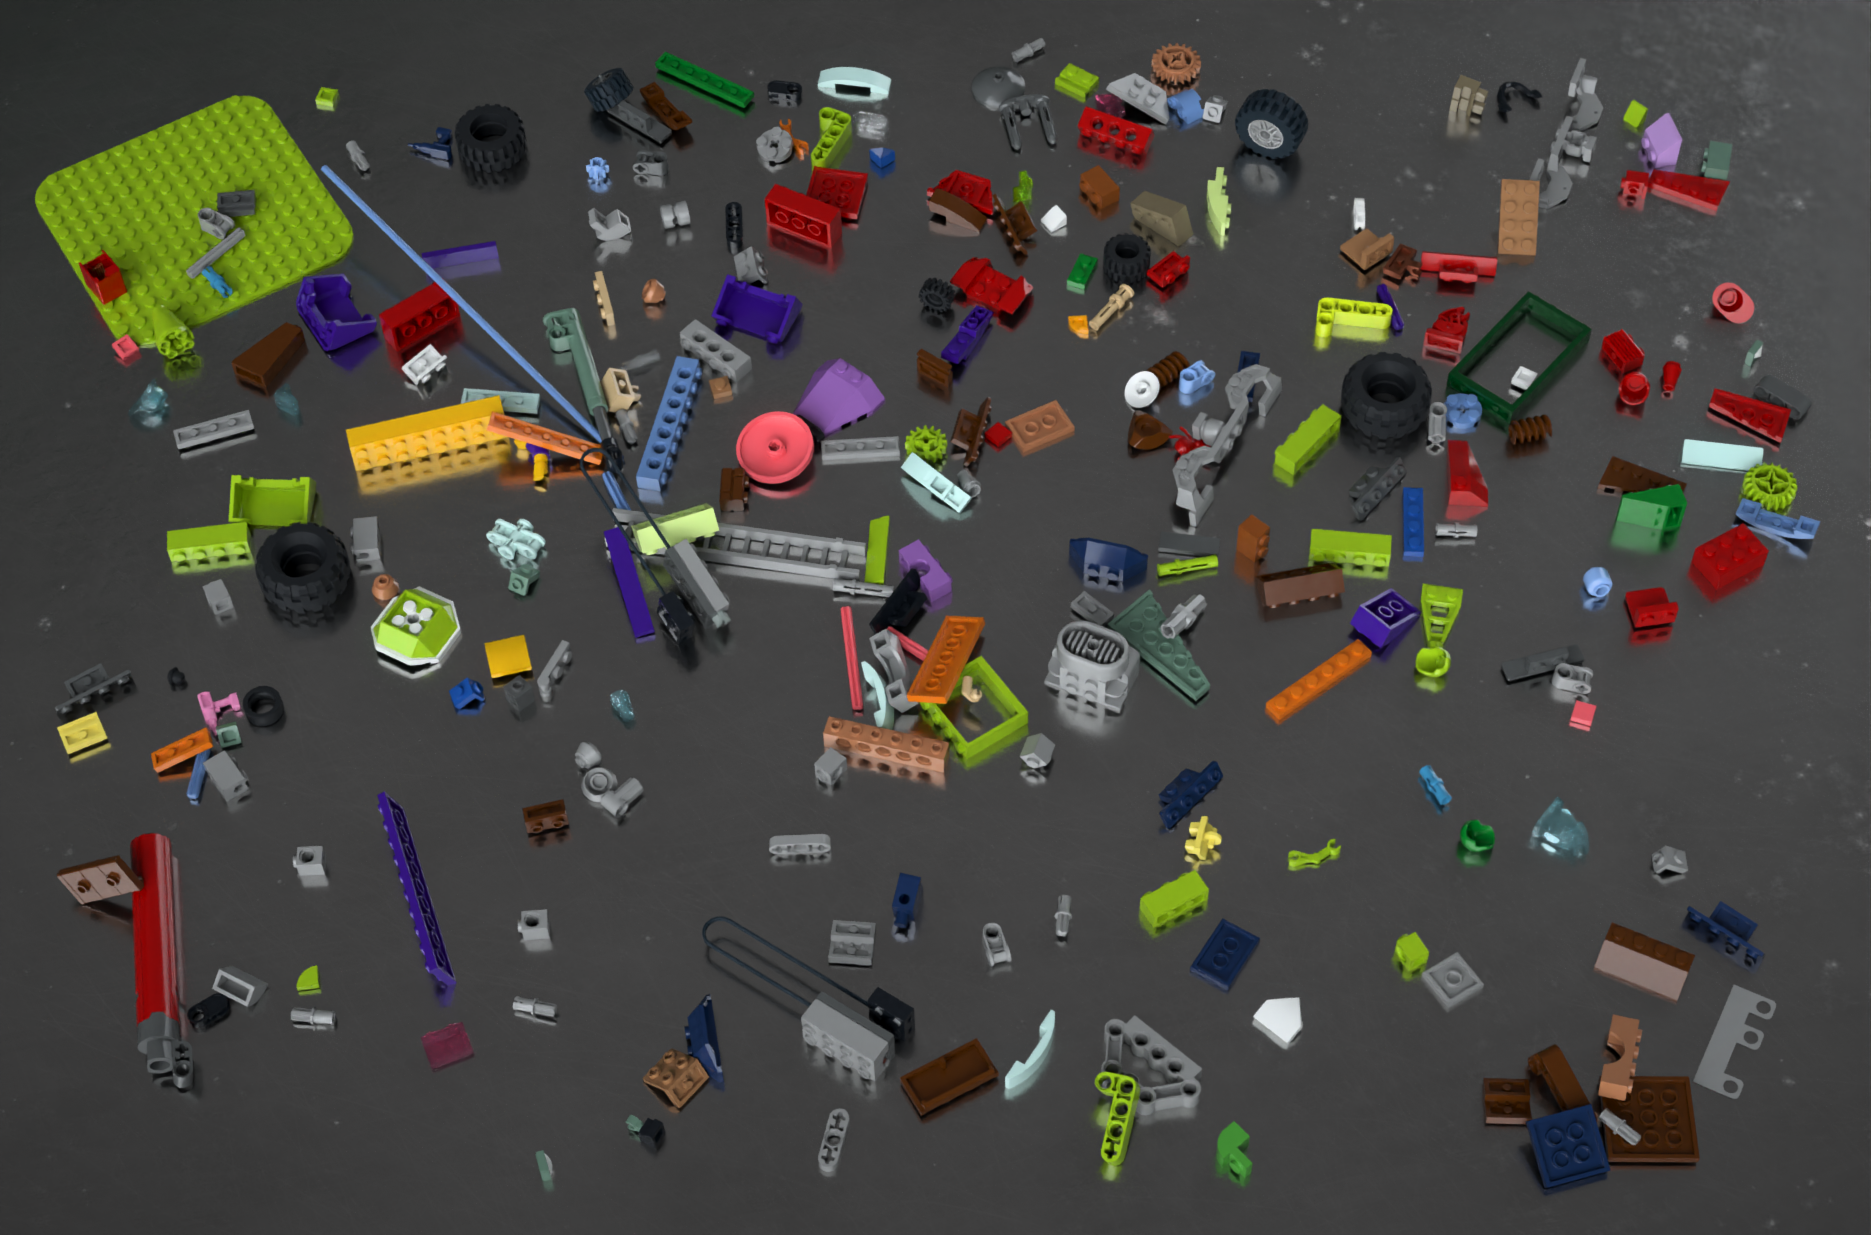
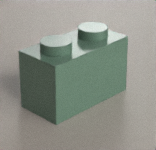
[1701,141,1732,181]

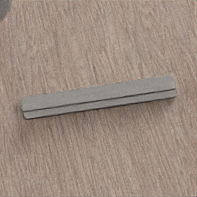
[186,228,245,279]

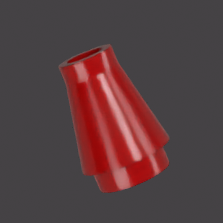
[1662,361,1682,391]

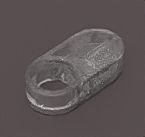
[853,111,888,134]

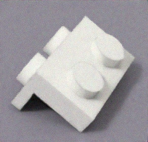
[401,344,448,386]

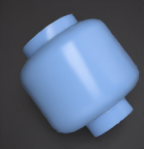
[1583,567,1613,597]

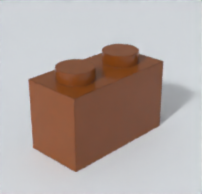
[1079,165,1120,209]
[1236,514,1270,563]

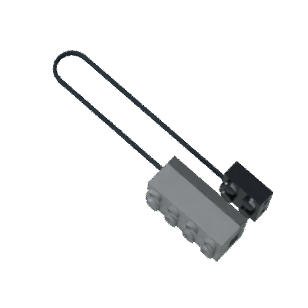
[702,916,915,1081]

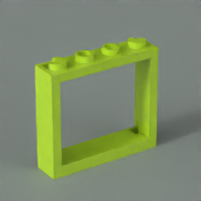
[920,656,1028,759]

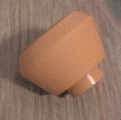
[642,278,666,303]
[372,574,399,600]

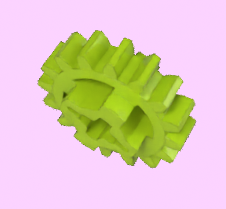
[905,425,947,463]

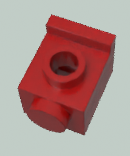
[1620,170,1649,199]

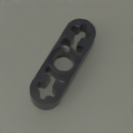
[725,202,743,249]

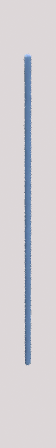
[321,165,624,459]

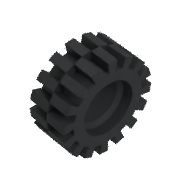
[918,278,956,312]

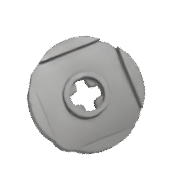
[756,127,793,163]

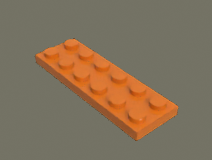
[907,616,985,704]

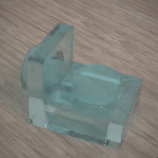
[274,383,300,416]

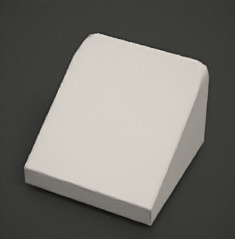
[1041,205,1067,233]

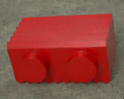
[1601,329,1645,374]

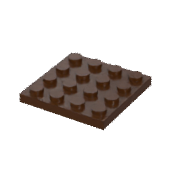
[1598,1076,1700,1162]

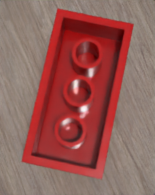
[765,184,842,249]
[379,282,460,352]

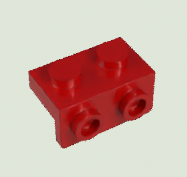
[1147,251,1190,288]

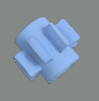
[586,157,610,180]

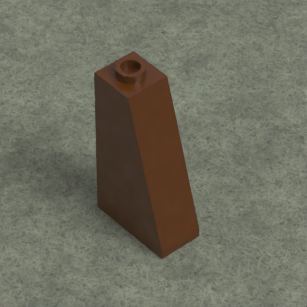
[231,322,305,388]

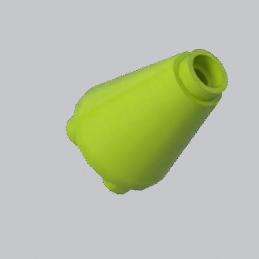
[152,305,195,359]

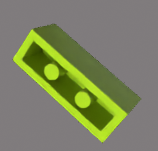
[1140,870,1209,928]

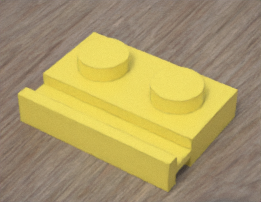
[57,712,107,754]

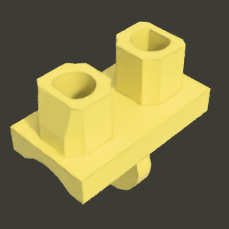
[1185,816,1222,860]

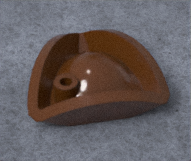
[1128,410,1173,450]

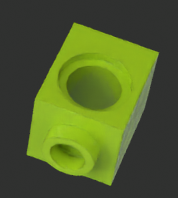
[1395,932,1429,971]

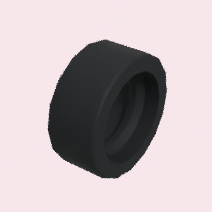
[242,686,284,726]

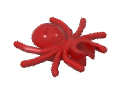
[1169,426,1211,460]

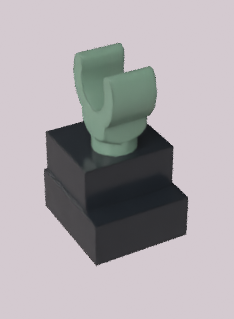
[626,1115,666,1148]

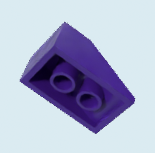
[1350,588,1422,648]

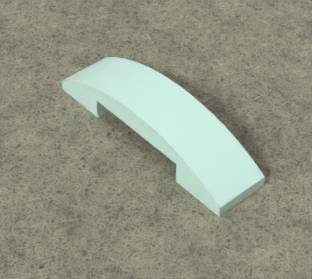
[818,67,891,94]
[861,661,894,730]
[1005,1010,1055,1089]

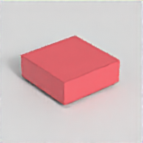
[112,334,139,361]
[1571,700,1596,726]

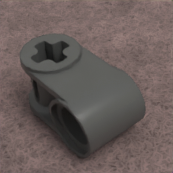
[633,150,669,176]

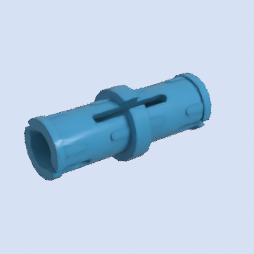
[202,266,233,298]
[1419,765,1452,805]

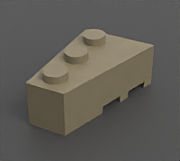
[1130,191,1193,247]

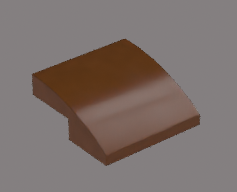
[1483,1078,1532,1124]

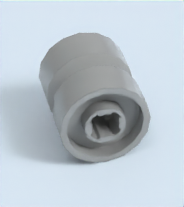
[660,201,690,229]

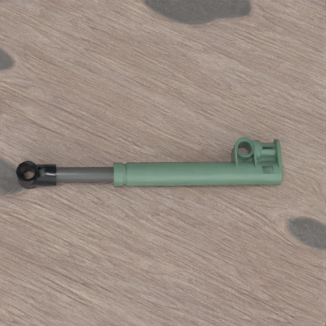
[542,308,623,473]

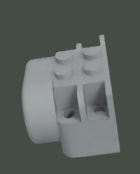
[1044,620,1140,711]

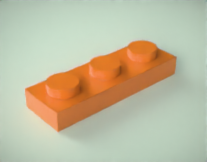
[151,727,214,773]

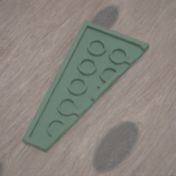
[1107,589,1210,701]

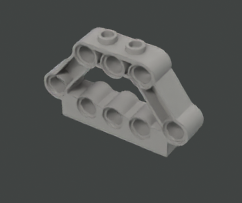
[1101,1015,1202,1115]

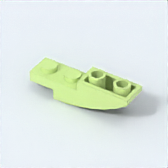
[1207,167,1231,236]

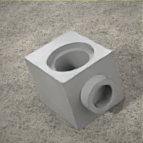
[203,579,234,615]
[814,747,847,785]
[293,846,326,876]
[518,909,550,940]

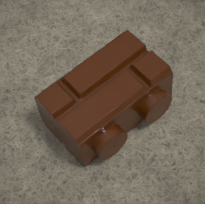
[719,468,749,511]

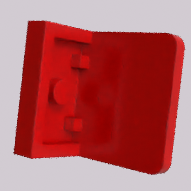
[1625,587,1679,628]

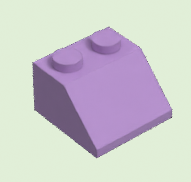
[1641,113,1682,168]

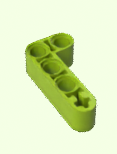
[811,107,852,171]
[1095,1072,1140,1166]

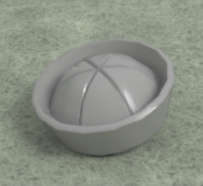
[581,767,618,802]

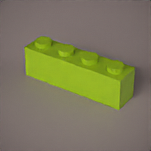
[1274,404,1341,475]
[167,522,251,562]
[1309,529,1392,567]

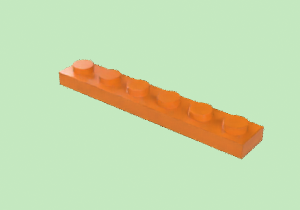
[487,411,603,465]
[1266,639,1372,720]

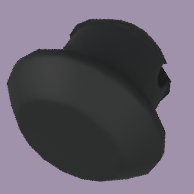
[167,667,185,685]

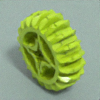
[1742,462,1797,512]

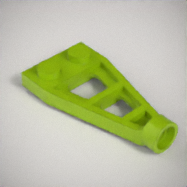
[1420,583,1463,648]

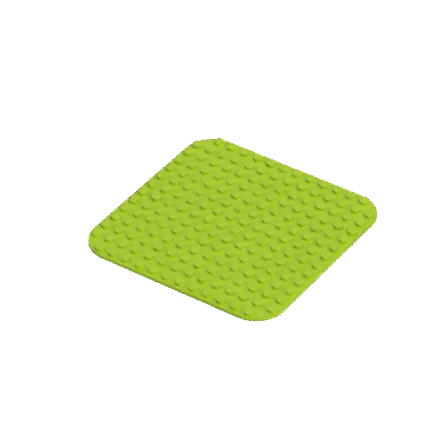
[35,95,353,345]

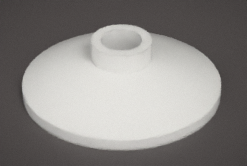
[1125,371,1160,408]

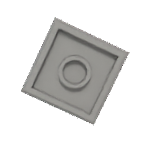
[1422,952,1484,1009]

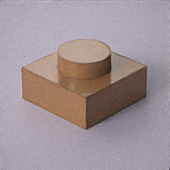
[709,376,732,399]

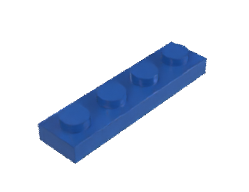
[1402,487,1424,557]

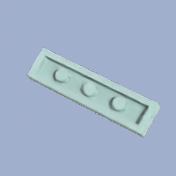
[460,388,541,414]

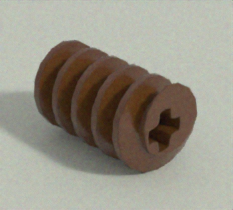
[1147,351,1190,390]
[1508,414,1552,445]

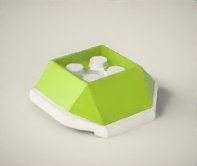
[370,586,461,666]

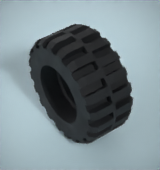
[455,104,527,173]

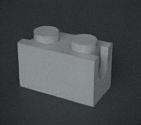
[350,516,381,562]
[203,750,249,802]

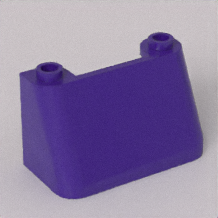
[296,273,377,351]
[711,274,803,344]

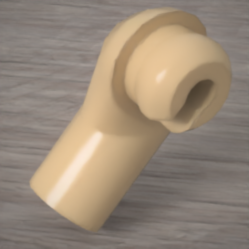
[962,676,982,702]

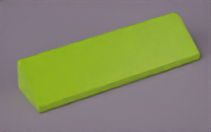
[864,516,890,585]

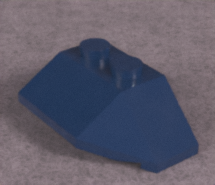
[1069,537,1148,582]
[684,994,724,1083]

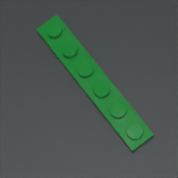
[655,52,754,108]

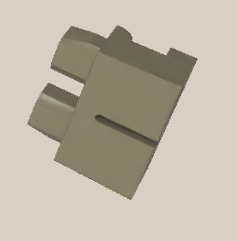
[1449,75,1489,117]

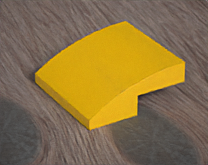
[484,635,532,678]

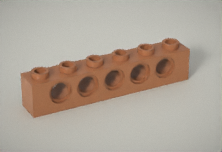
[823,716,949,773]

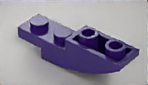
[941,305,993,364]

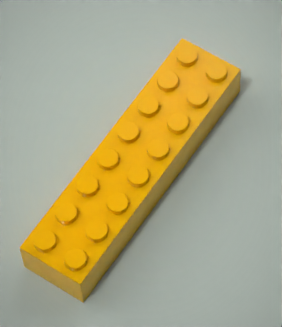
[346,395,507,471]

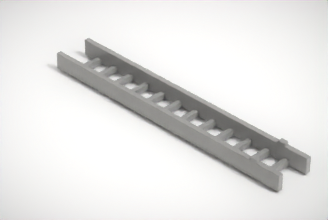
[605,508,866,582]

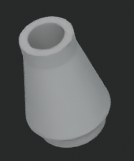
[957,470,981,498]

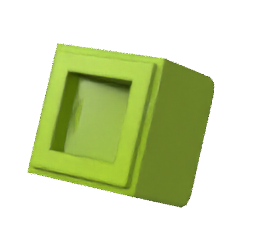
[1623,100,1648,128]

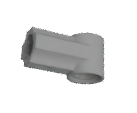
[1427,402,1447,444]
[601,777,644,818]

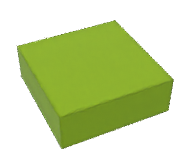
[315,87,339,107]

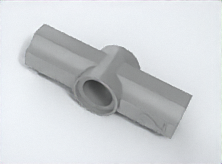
[1160,594,1207,639]

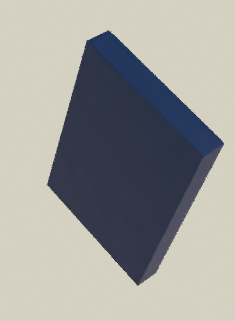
[1190,918,1260,990]

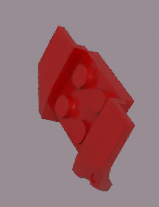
[950,257,1034,315]

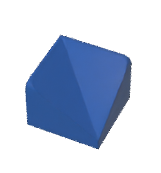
[869,148,895,168]

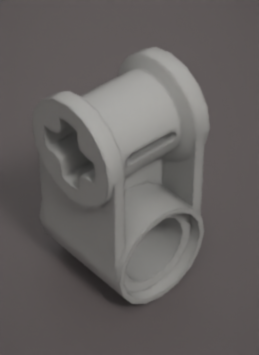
[198,208,235,240]
[1552,663,1593,694]
[982,923,1012,967]

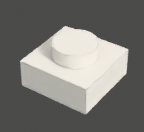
[1511,366,1538,390]

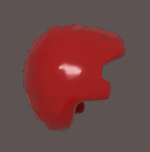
[1619,371,1650,405]

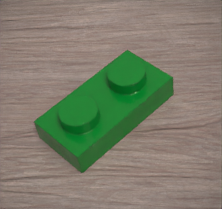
[1067,253,1098,290]

